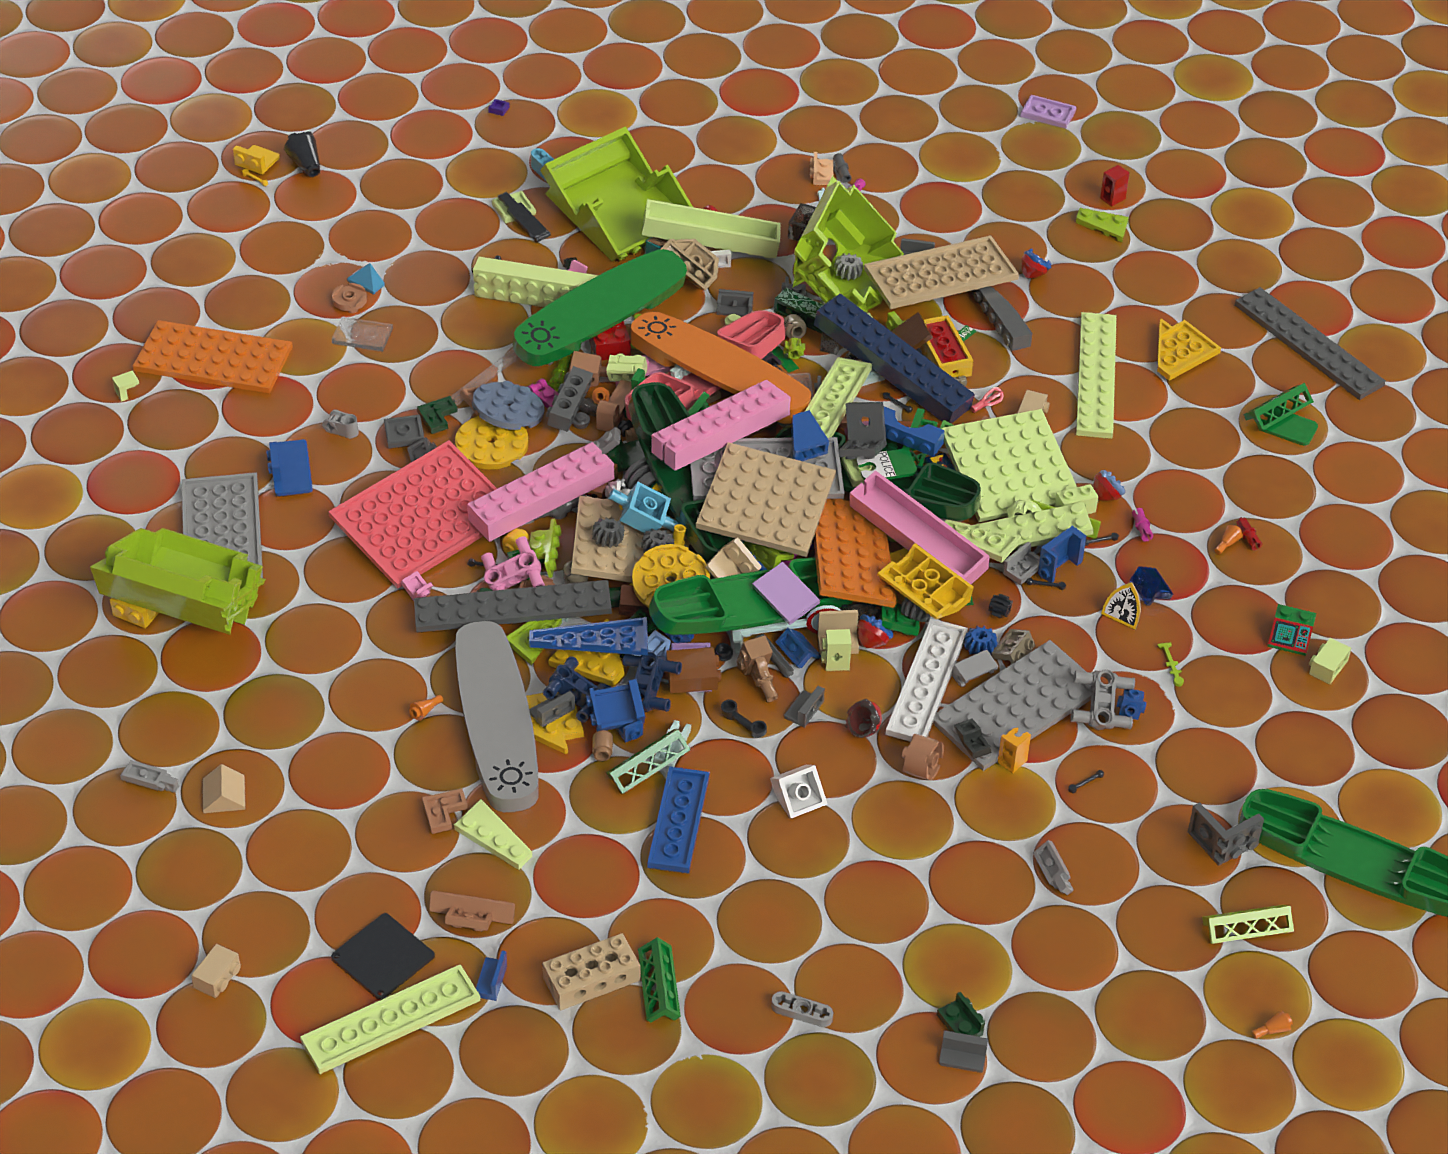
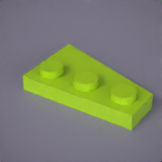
[1076,208,1129,242]
[507,619,562,666]

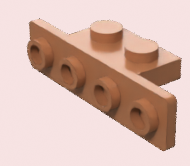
[430,891,515,931]

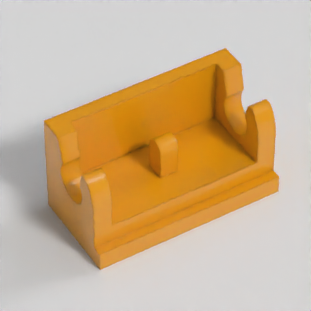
[997,728,1031,773]

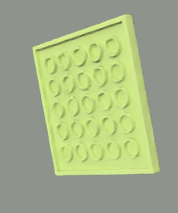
[941,409,1077,522]

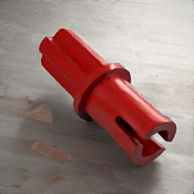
[1236,517,1263,550]

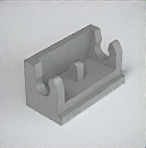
[951,650,998,687]

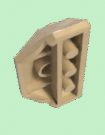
[661,239,719,290]

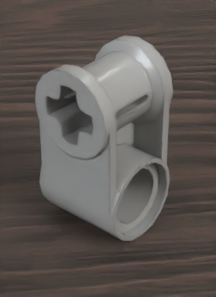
[322,410,359,438]

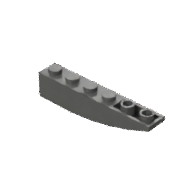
[969,286,1032,351]

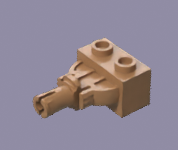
[736,635,778,702]

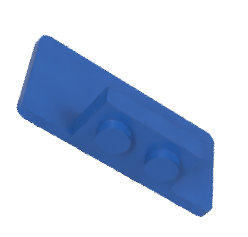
[266,439,313,496]

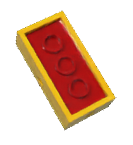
[919,315,973,378]

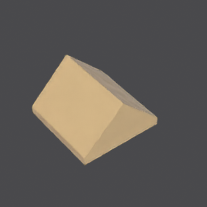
[203,764,245,813]

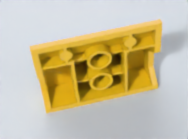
[877,543,974,620]

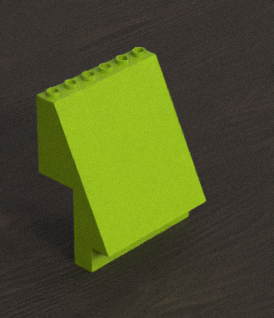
[540,126,693,262]

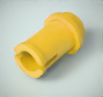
[672,524,686,546]

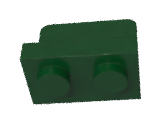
[606,437,645,472]

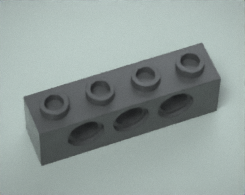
[546,366,593,432]

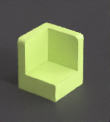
[112,371,139,402]

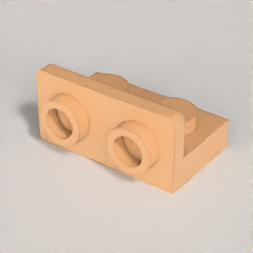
[810,152,833,185]

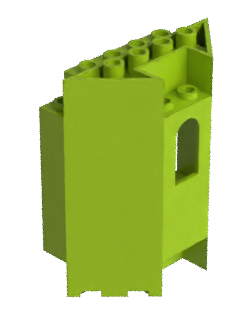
[793,176,904,313]
[90,528,266,635]

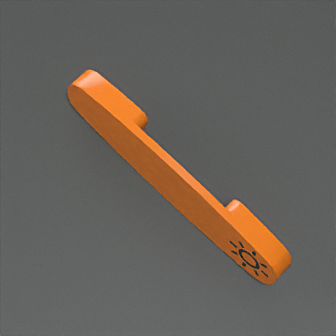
[630,312,811,424]

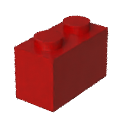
[1100,165,1130,207]

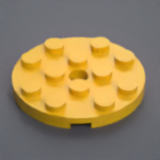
[455,416,529,469]
[632,544,710,608]

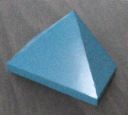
[347,263,385,294]

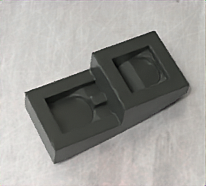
[954,718,992,759]

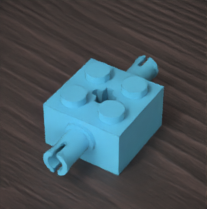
[608,482,678,534]

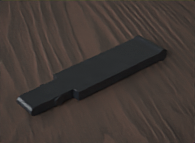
[498,192,551,243]

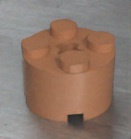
[902,734,944,780]

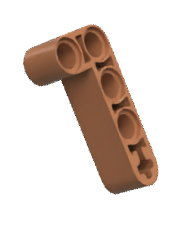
[596,379,631,432]

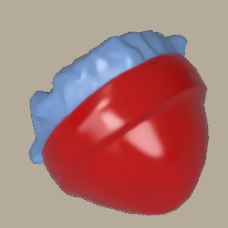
[1093,470,1126,501]

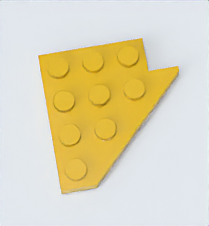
[1157,319,1221,381]
[548,619,625,687]
[526,692,584,754]

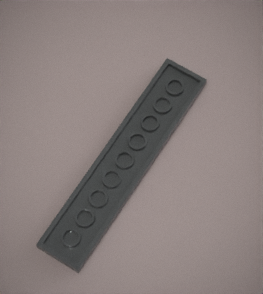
[1235,287,1385,400]
[414,580,612,632]

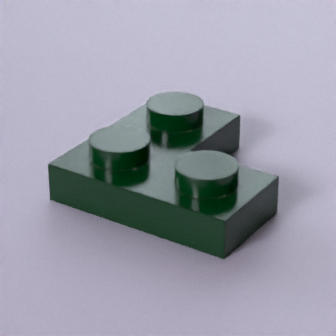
[417,396,458,434]

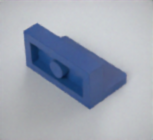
[776,627,821,668]
[476,951,507,1001]

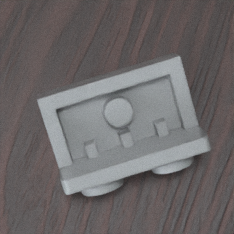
[1003,542,1040,585]

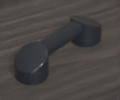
[721,699,767,738]

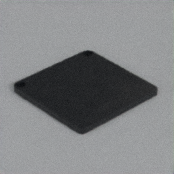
[331,913,435,1000]

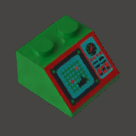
[1267,604,1317,656]

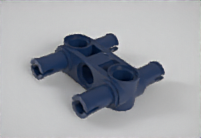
[623,652,682,713]
[543,657,611,722]

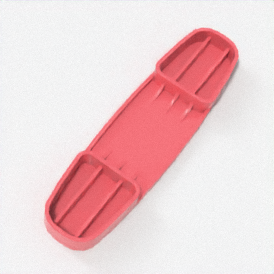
[624,311,785,421]

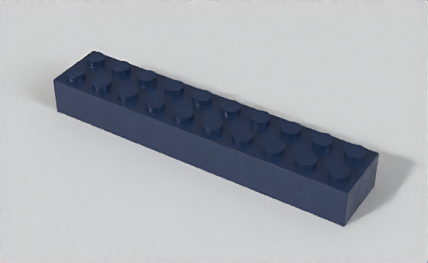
[814,294,975,424]

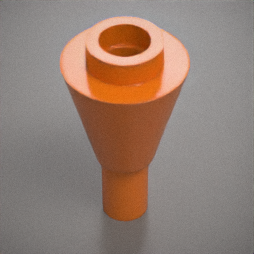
[592,387,611,404]
[1214,525,1243,555]
[409,695,443,721]
[1252,1011,1293,1039]

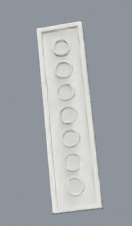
[885,619,968,742]

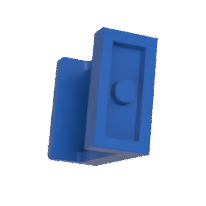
[1038,526,1087,583]
[586,679,645,732]

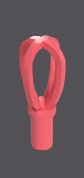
[970,387,1003,413]

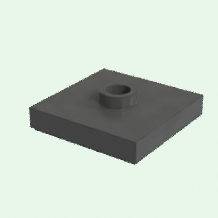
[384,415,424,448]

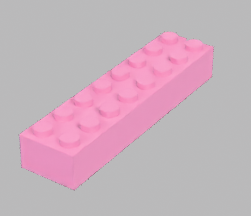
[651,380,791,471]
[467,442,614,542]
[850,470,989,584]

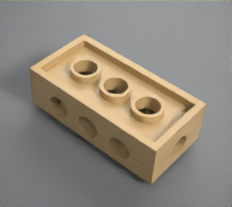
[542,933,640,1011]

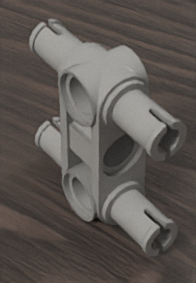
[1071,669,1135,730]

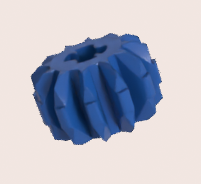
[964,625,997,655]

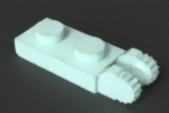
[654,720,692,767]

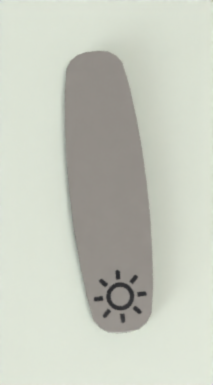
[455,621,539,812]

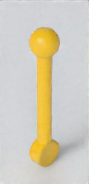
[242,169,268,187]

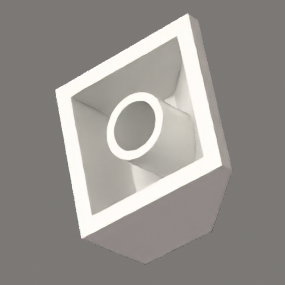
[770,765,827,818]

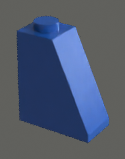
[791,410,829,461]

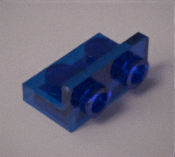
[1130,566,1173,606]

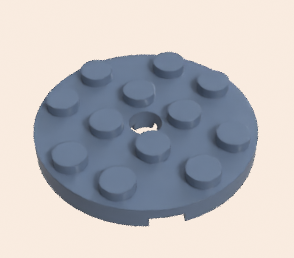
[472,381,544,430]

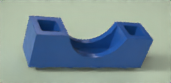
[868,406,945,457]

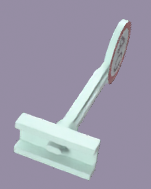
[732,606,841,654]

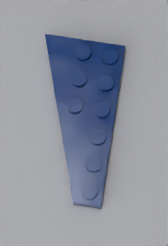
[529,617,648,655]

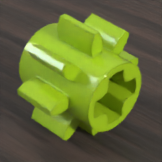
[784,338,805,359]

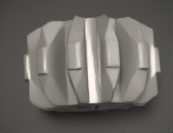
[834,253,863,280]

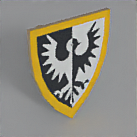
[1101,582,1141,629]

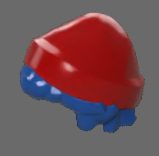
[1021,249,1051,278]
[857,614,893,648]

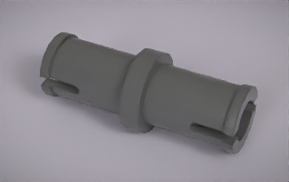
[833,153,851,183]

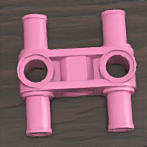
[481,536,545,591]

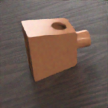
[569,351,608,386]

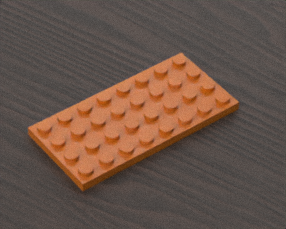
[133,320,293,394]
[813,499,896,608]

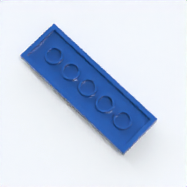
[647,766,710,873]

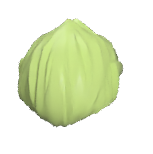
[1007,499,1042,518]

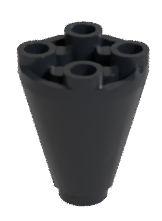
[284,131,320,177]

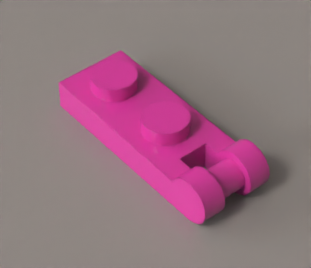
[528,378,559,409]

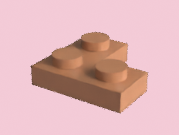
[422,789,468,834]

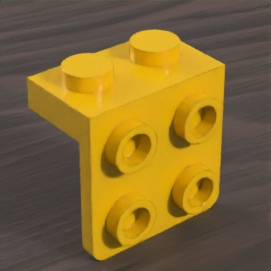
[233,145,280,175]
[110,598,159,629]

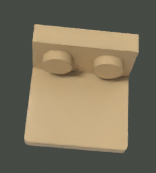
[706,537,762,578]
[817,610,859,655]

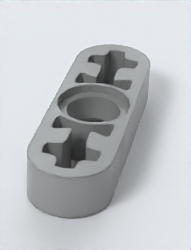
[772,992,833,1027]

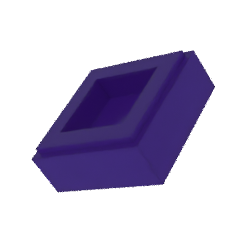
[488,99,510,116]

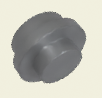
[573,412,590,429]

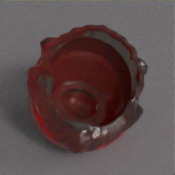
[845,699,882,738]

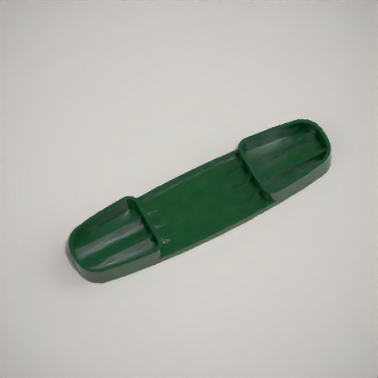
[628,382,745,562]
[775,425,981,521]

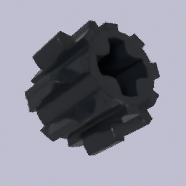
[988,594,1013,618]

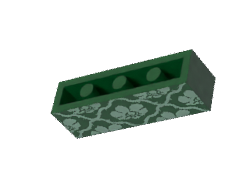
[774,288,832,339]

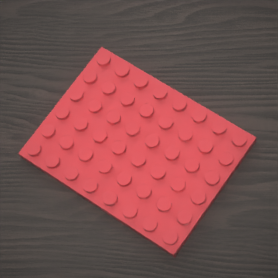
[328,440,497,589]

